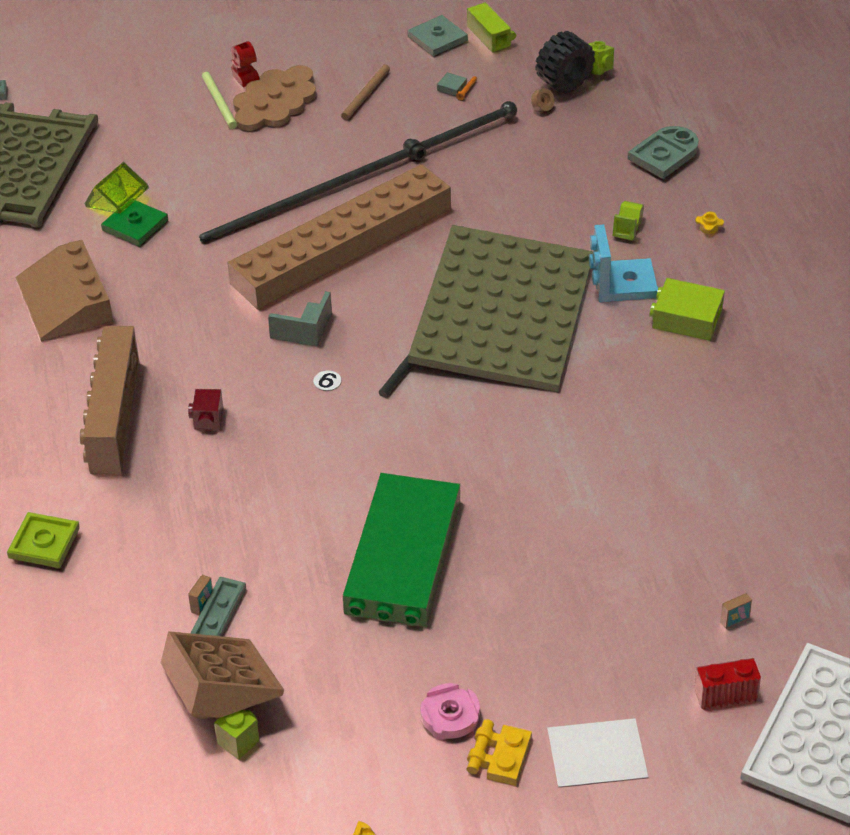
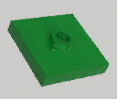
[101,198,168,246]

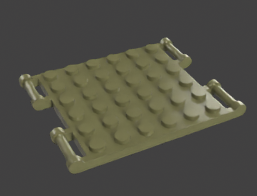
[0,102,98,228]

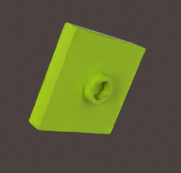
[7,512,80,568]

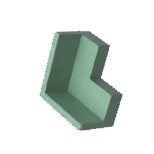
[268,291,332,346]

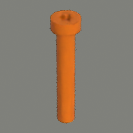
[456,76,477,101]

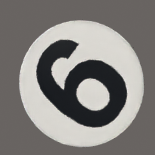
[313,370,341,390]

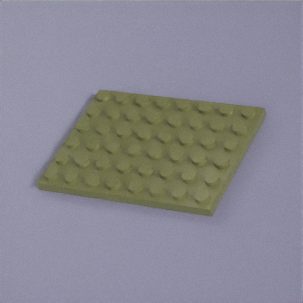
[408,225,593,392]

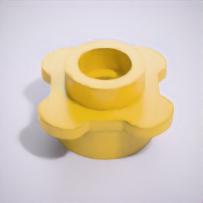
[695,211,724,234]

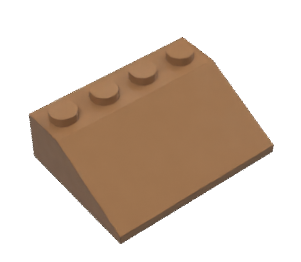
[15,240,113,342]
[161,631,284,719]

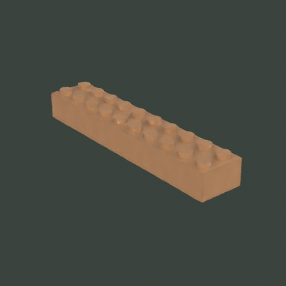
[227,164,451,310]

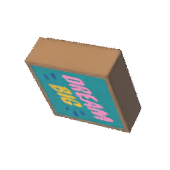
[188,574,213,615]
[720,593,752,629]

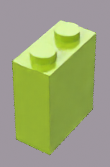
[649,278,725,341]

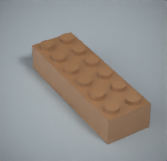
[80,326,140,474]

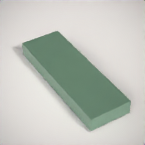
[191,577,246,636]

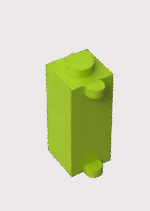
[467,2,517,52]

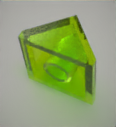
[85,161,149,214]

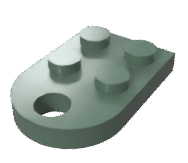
[628,126,699,179]

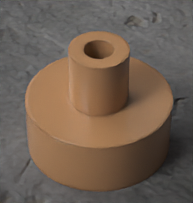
[531,88,555,112]

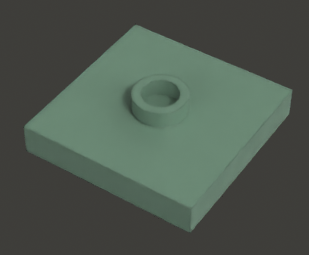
[407,15,468,56]

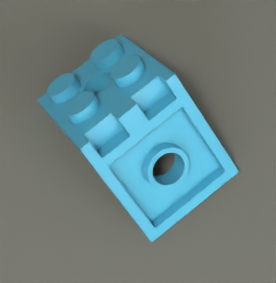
[589,224,658,302]

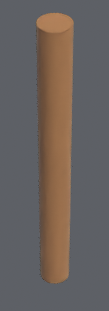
[341,64,390,120]

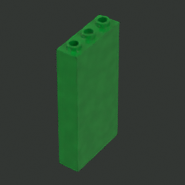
[342,473,461,627]

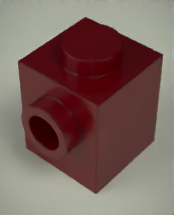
[188,389,224,430]

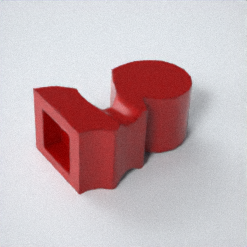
[231,41,260,87]

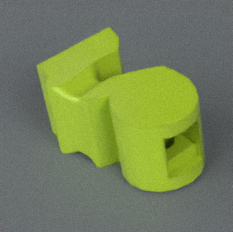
[612,201,644,240]

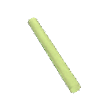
[202,72,237,129]

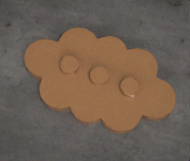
[233,65,316,131]

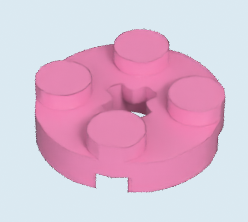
[420,683,480,740]

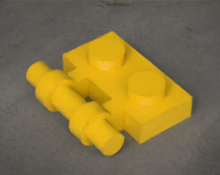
[466,719,532,786]

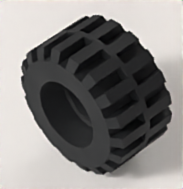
[535,31,595,93]

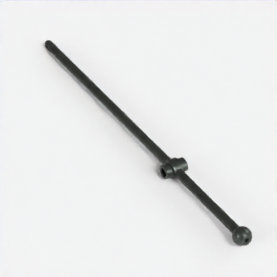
[199,101,517,243]

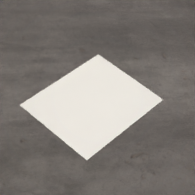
[547,718,648,787]

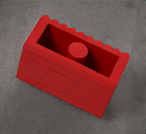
[694,658,761,710]

